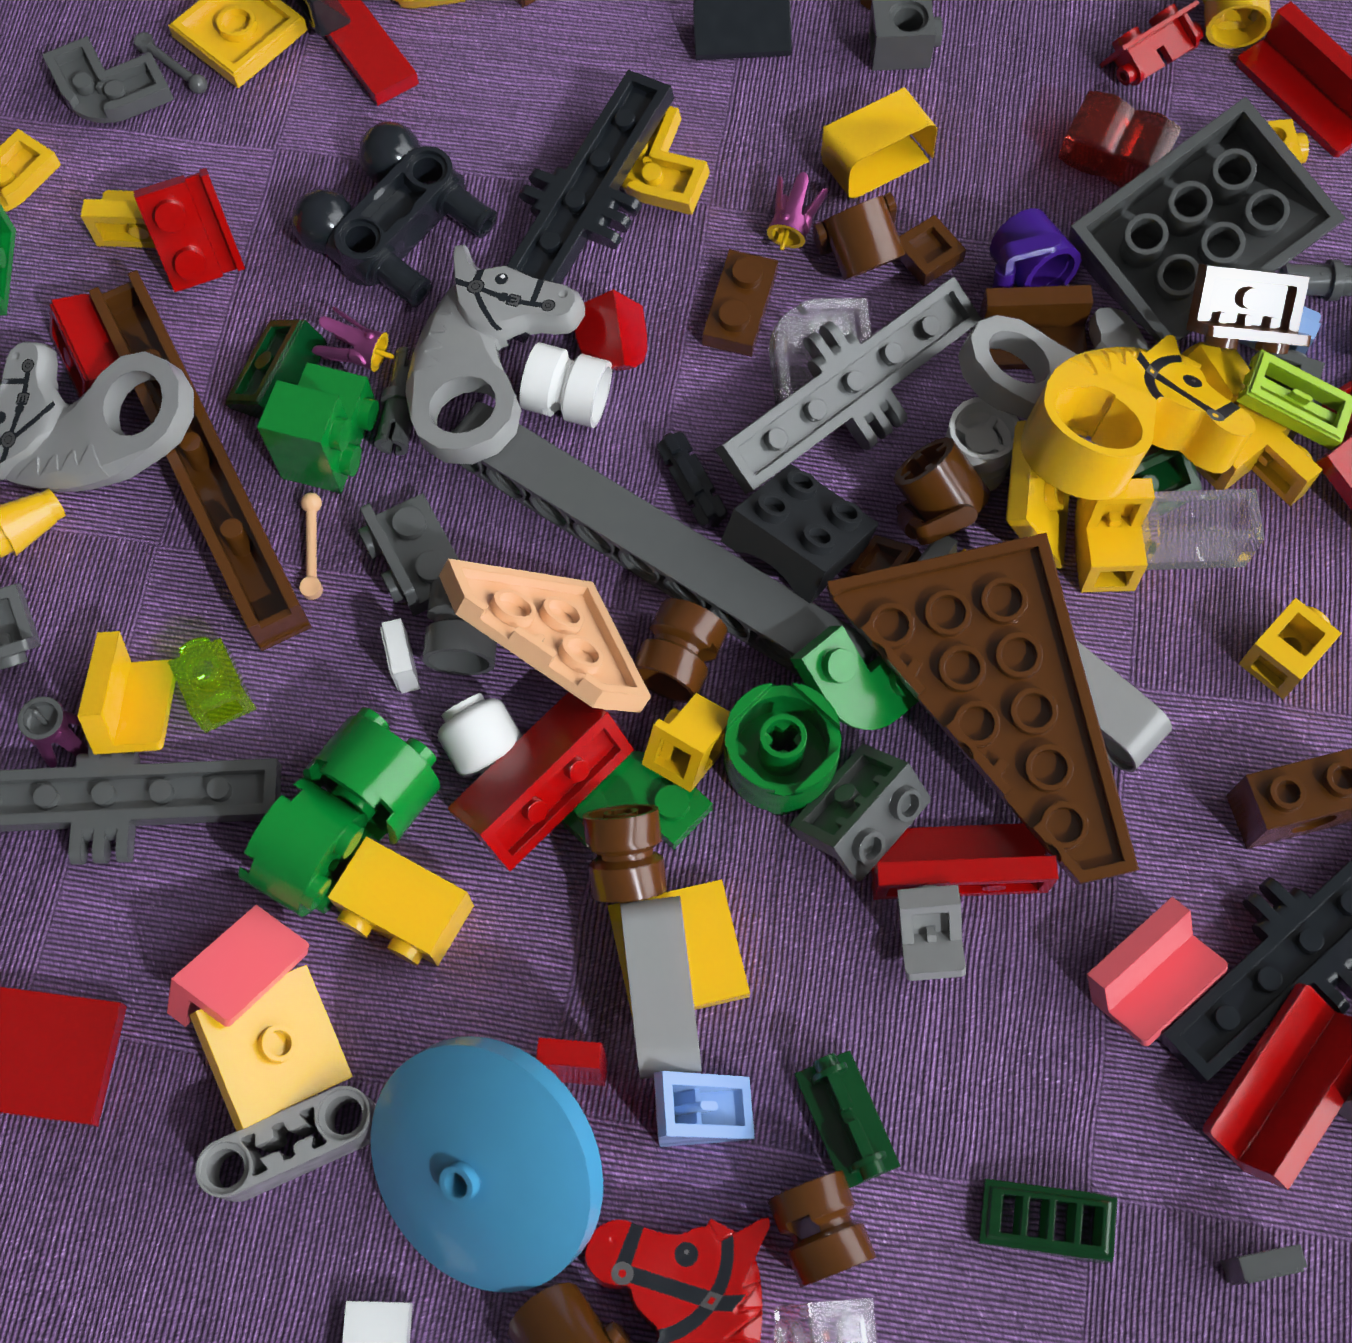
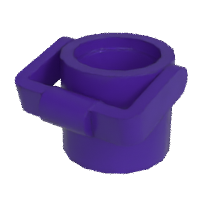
[989,208,1081,288]

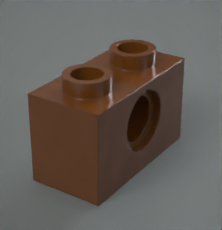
[1226,748,1352,849]

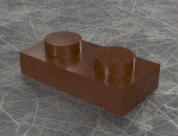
[702,249,779,357]

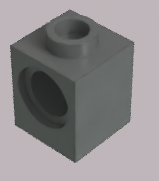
[868,0,942,71]

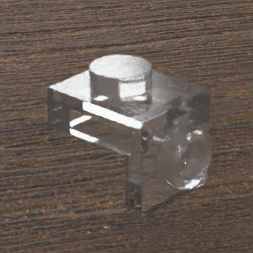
[773,1298,878,1343]

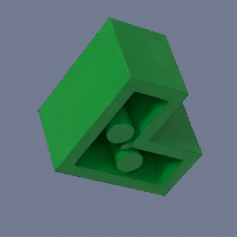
[257,362,379,494]

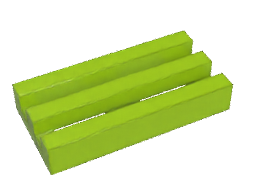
[1236,349,1352,450]

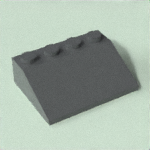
[1068,96,1346,343]

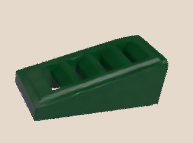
[978,1179,1118,1264]

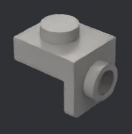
[897,885,966,981]

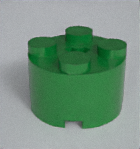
[723,683,842,816]
[303,707,440,844]
[238,778,375,917]

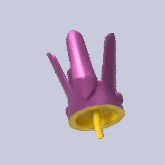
[767,172,828,250]
[312,306,395,372]

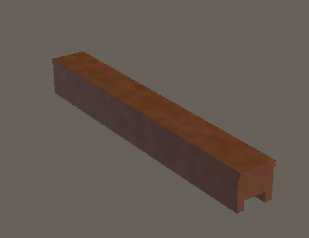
[88,270,312,651]

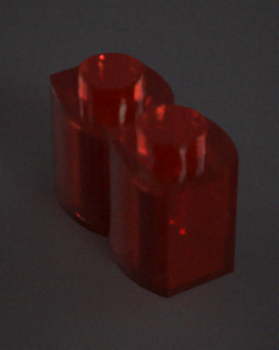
[1058,91,1182,188]

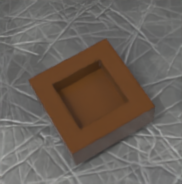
[898,215,966,287]

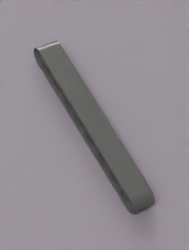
[452,402,875,678]

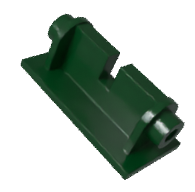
[794,1050,901,1188]

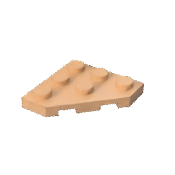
[439,558,651,713]

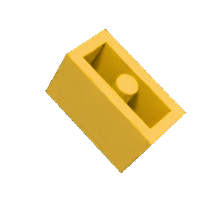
[328,836,474,966]

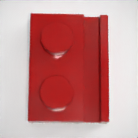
[133,168,245,293]

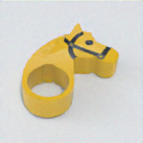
[1021,335,1256,500]

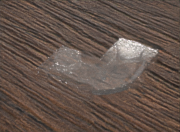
[769,298,872,405]

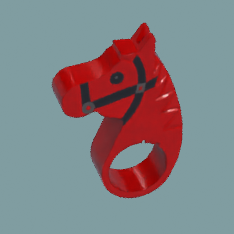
[584,1218,770,1343]

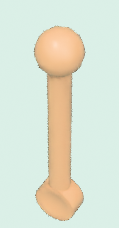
[299,492,323,600]

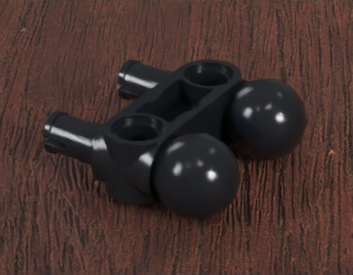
[291,122,497,308]

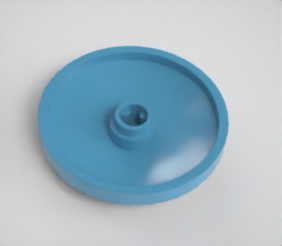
[371,1036,603,1292]

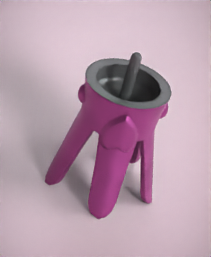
[17,696,88,768]

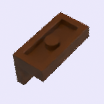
[979,285,1093,370]

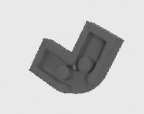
[42,36,174,123]

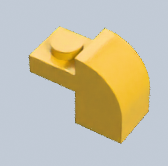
[1195,404,1323,506]
[1074,478,1155,593]

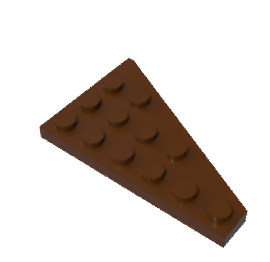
[827,532,1139,885]

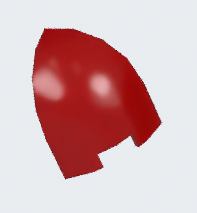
[575,289,648,371]

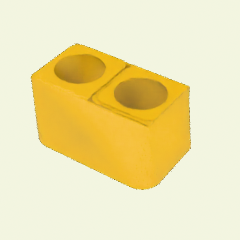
[821,87,937,198]

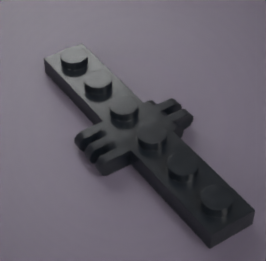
[507,70,674,344]
[1158,859,1352,1084]

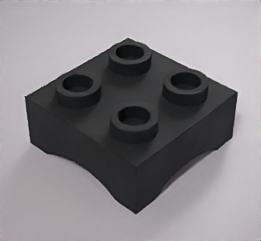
[721,463,879,603]

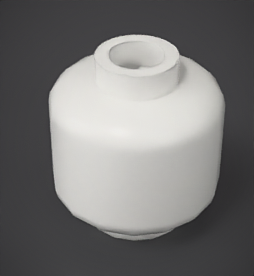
[437,693,522,777]

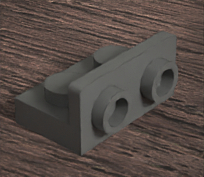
[357,493,459,617]
[789,743,931,882]

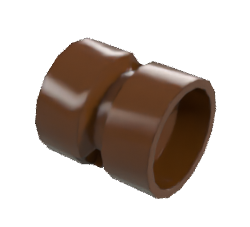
[633,598,727,703]
[583,804,667,903]
[767,1170,877,1288]

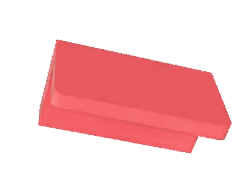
[1087,897,1228,1046]
[167,904,309,1027]

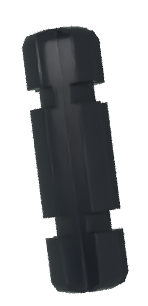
[657,431,727,528]

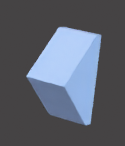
[654,1071,755,1147]

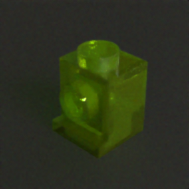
[168,637,257,733]

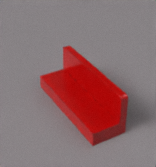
[1235,1,1352,158]
[448,692,634,871]
[871,823,1059,900]
[1203,983,1352,1190]

